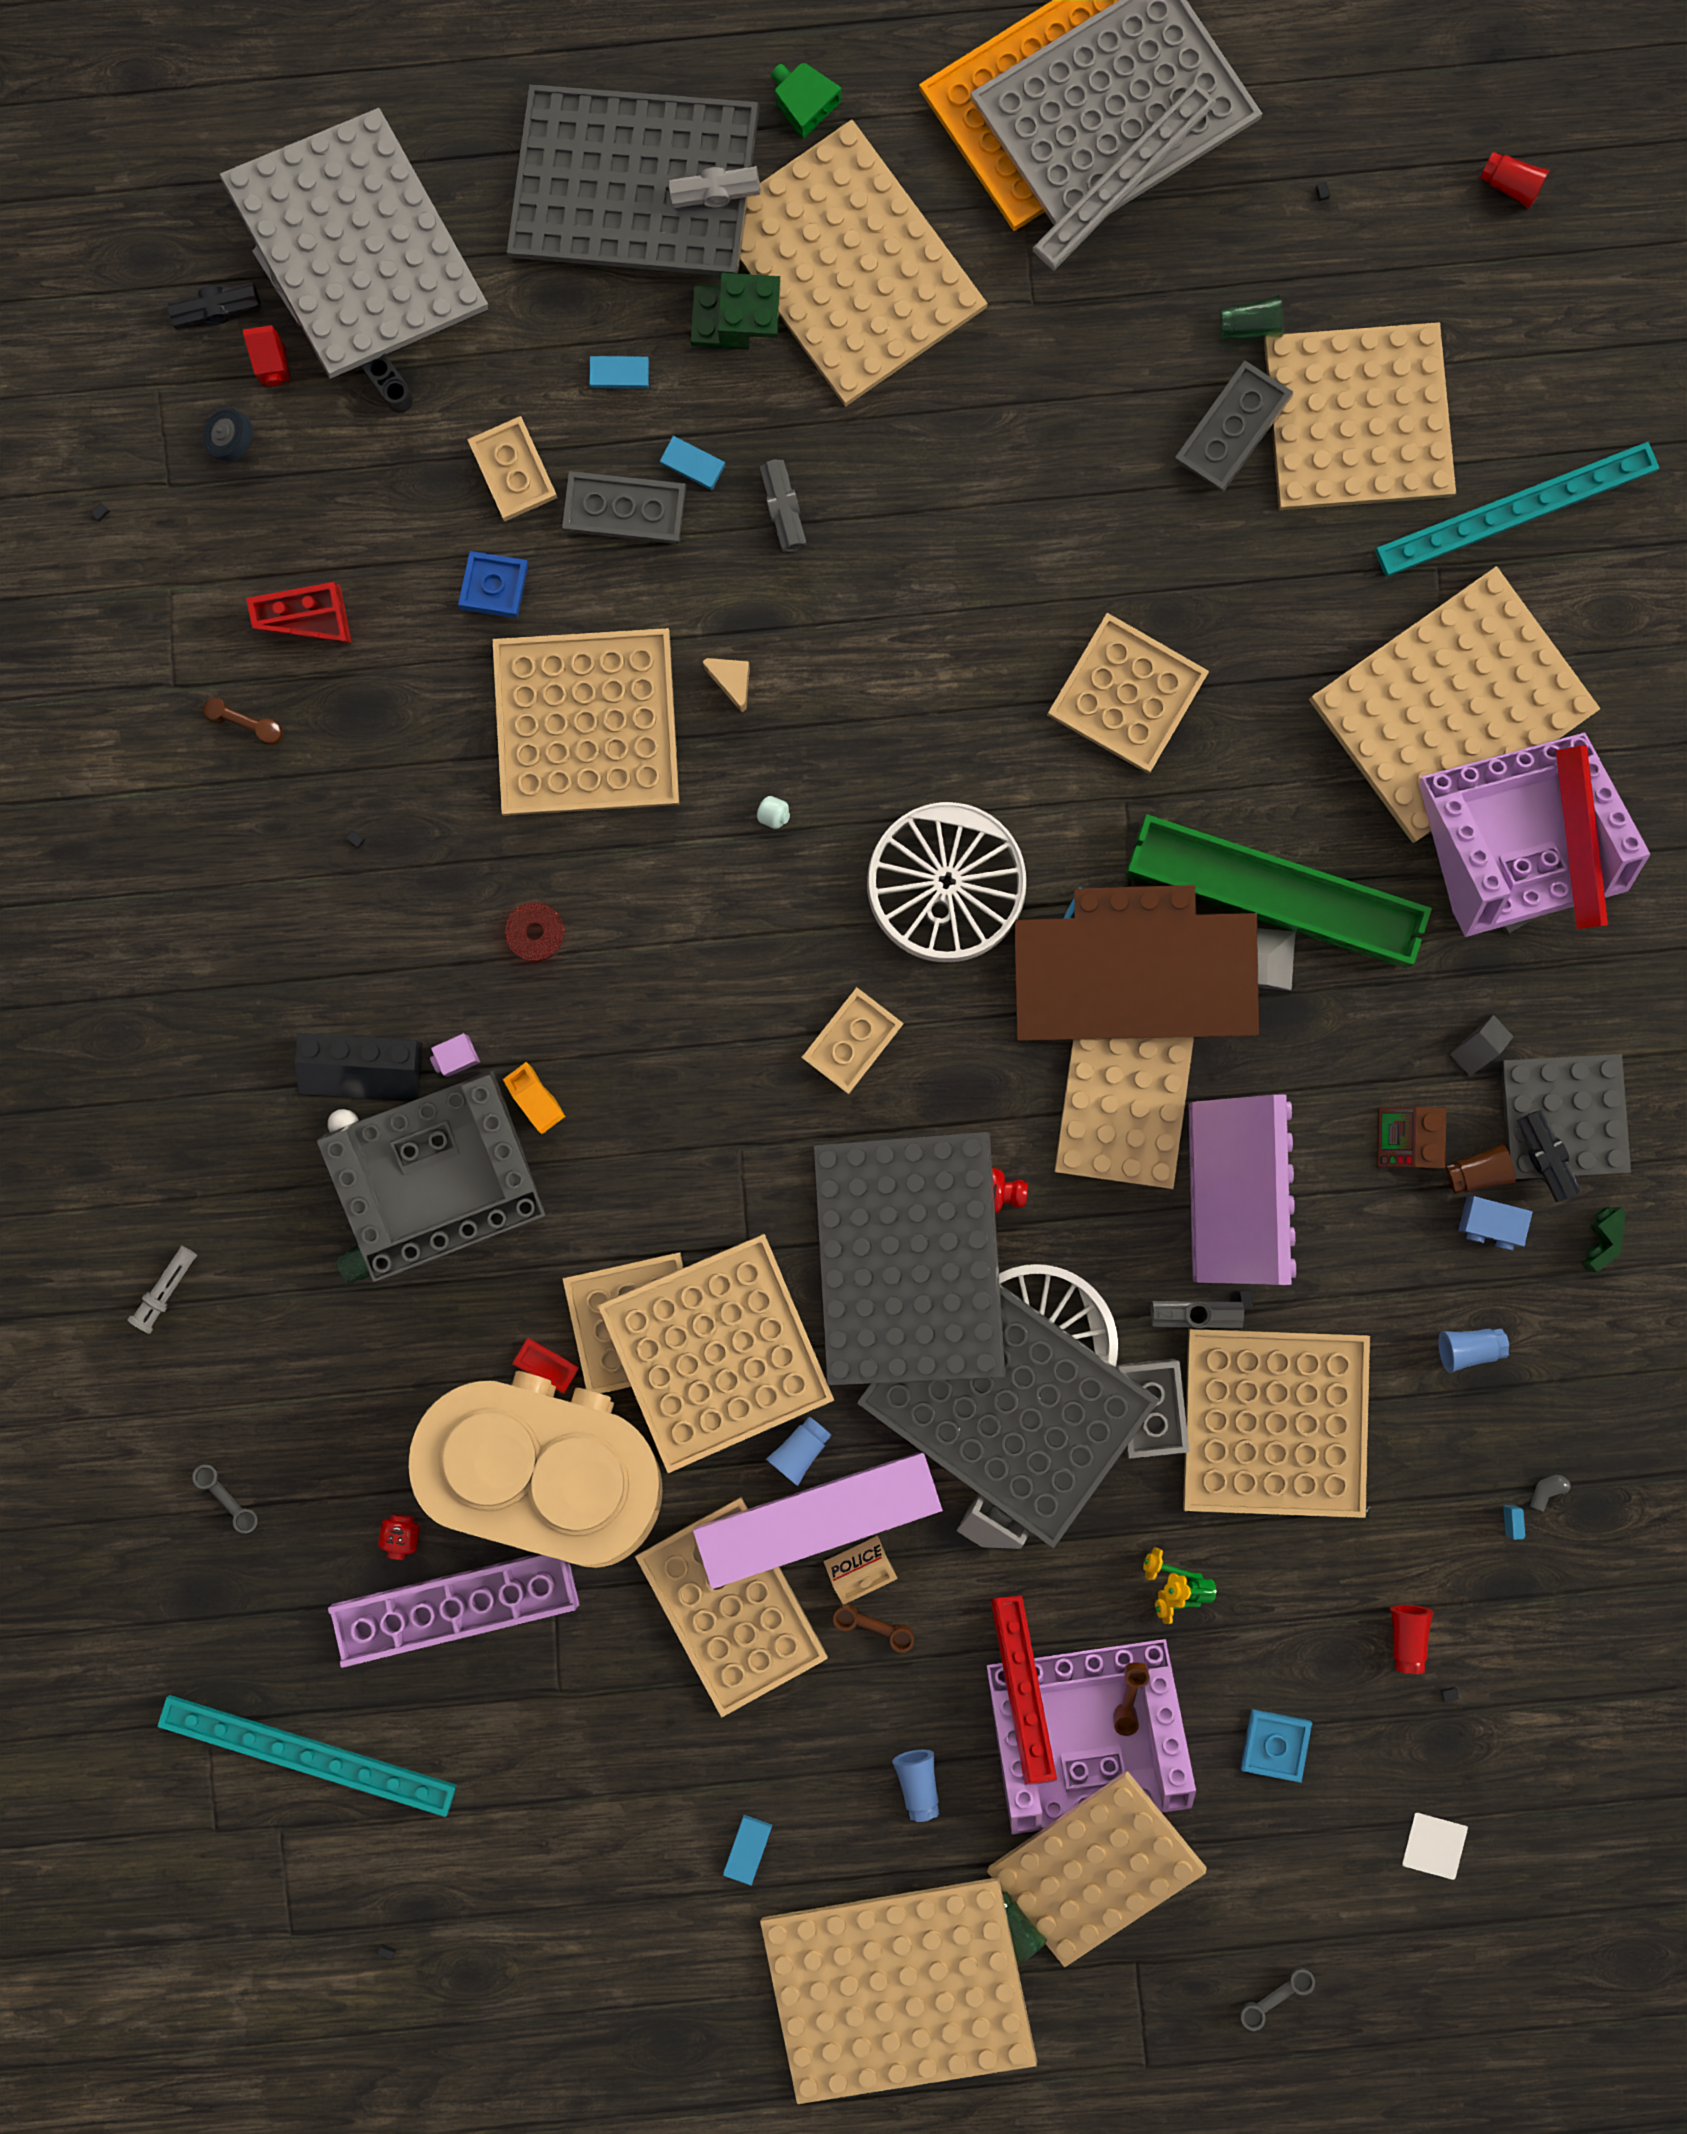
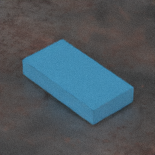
[590,356,649,389]
[660,436,725,490]
[723,1815,772,1886]

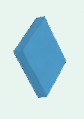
[1240,1709,1312,1783]

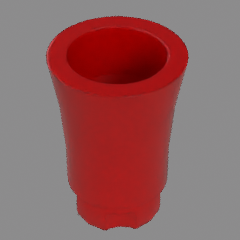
[1480,152,1550,209]
[1390,1605,1433,1674]

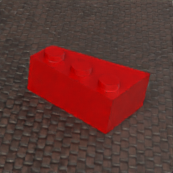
[246,582,352,644]

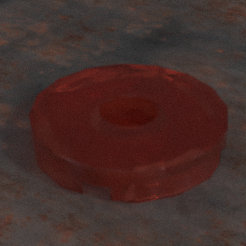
[505,902,565,962]

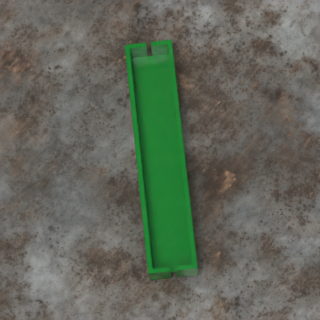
[1124,814,1432,969]

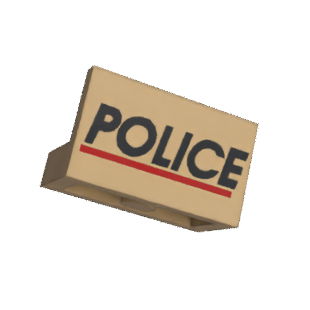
[823,1536,897,1604]

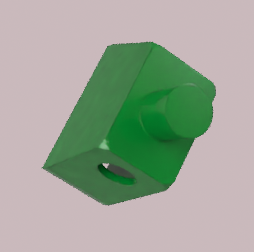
[771,63,841,139]

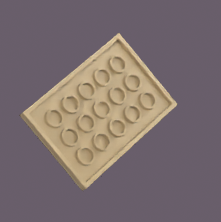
[1054,1038,1194,1189]
[635,1497,828,1718]
[987,1771,1207,1967]

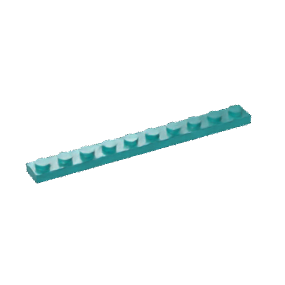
[1375,442,1659,577]
[157,1695,457,1817]

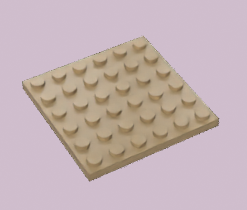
[1264,322,1456,510]
[492,628,680,816]
[597,1234,834,1473]
[1183,1329,1370,1518]

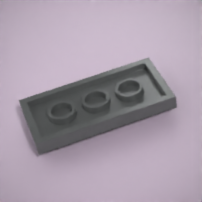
[1175,360,1293,492]
[562,471,686,544]

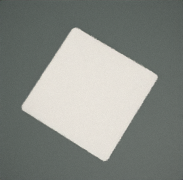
[1402,1813,1468,1880]

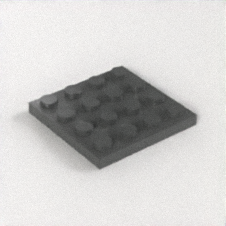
[1500,1054,1631,1179]

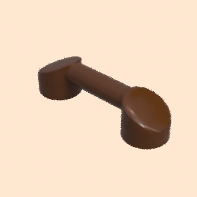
[204,697,283,745]
[833,1604,914,1653]
[1113,1662,1150,1736]

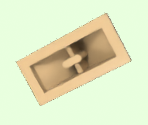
[702,658,750,712]

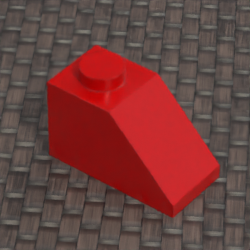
[243,325,291,387]

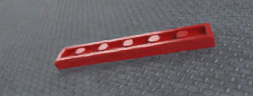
[1556,745,1608,929]
[991,1595,1057,1785]

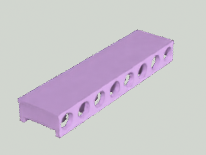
[693,1452,943,1590]
[328,1554,580,1668]

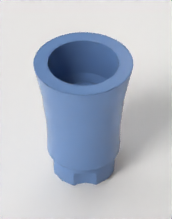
[1438,1329,1509,1373]
[766,1417,831,1486]
[892,1749,939,1822]

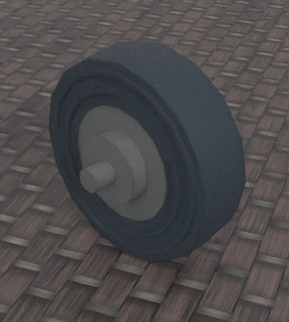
[203,408,253,462]

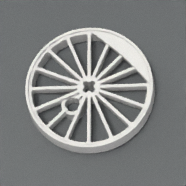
[867,802,1026,962]
[999,1265,1118,1367]

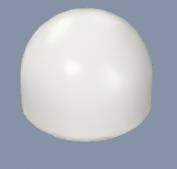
[327,1109,359,1132]

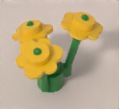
[1143,1547,1216,1624]

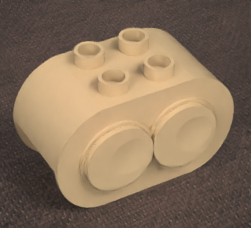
[409,1371,663,1568]

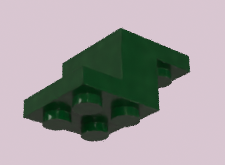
[691,273,781,349]

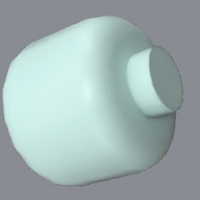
[757,796,790,829]

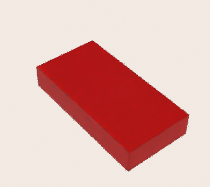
[512,1337,580,1394]

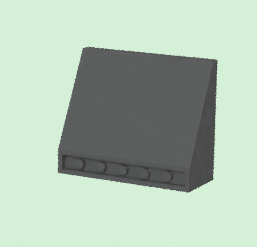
[317,1070,546,1282]

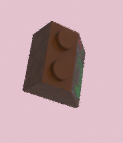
[1377,1107,1446,1169]

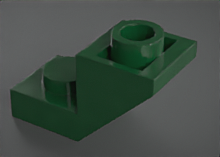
[1581,1206,1626,1272]

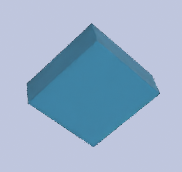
[1503,1505,1525,1540]

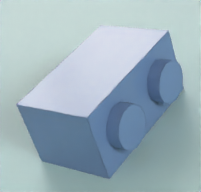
[1458,1196,1533,1251]

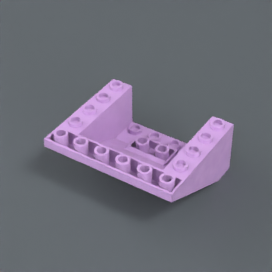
[1419,733,1650,937]
[1188,1095,1296,1285]
[987,1639,1196,1835]

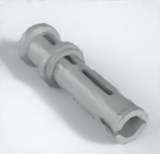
[127,1245,197,1334]

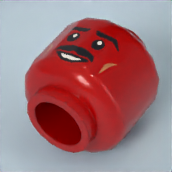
[378,1514,420,1560]

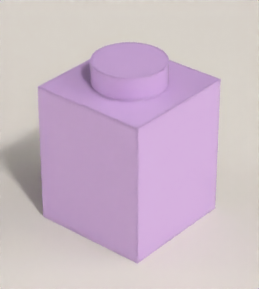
[430,1033,480,1077]

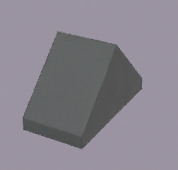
[1449,1015,1514,1076]

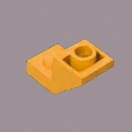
[503,1062,565,1134]

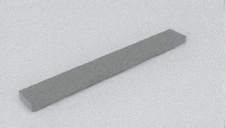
[1033,82,1216,271]

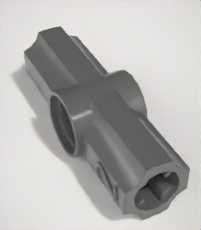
[759,459,807,552]
[1150,1300,1244,1328]

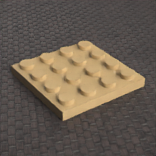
[1047,613,1209,774]
[563,1252,684,1393]

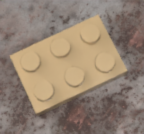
[467,416,558,522]
[802,987,904,1094]

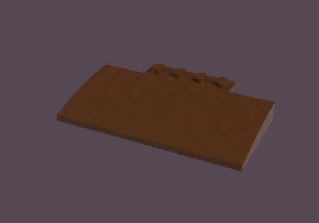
[1015,885,1259,1041]

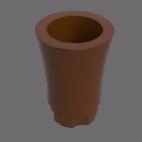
[1446,1144,1516,1194]

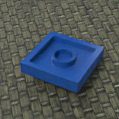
[458,551,528,619]

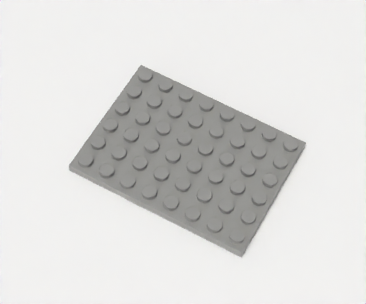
[970,0,1262,225]
[220,108,488,379]

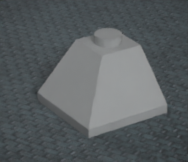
[1257,928,1295,991]
[957,1493,1030,1549]

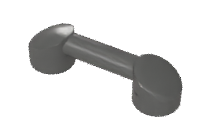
[192,1465,258,1534]
[1240,1967,1315,2031]

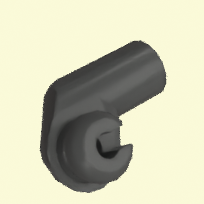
[1530,1475,1571,1512]

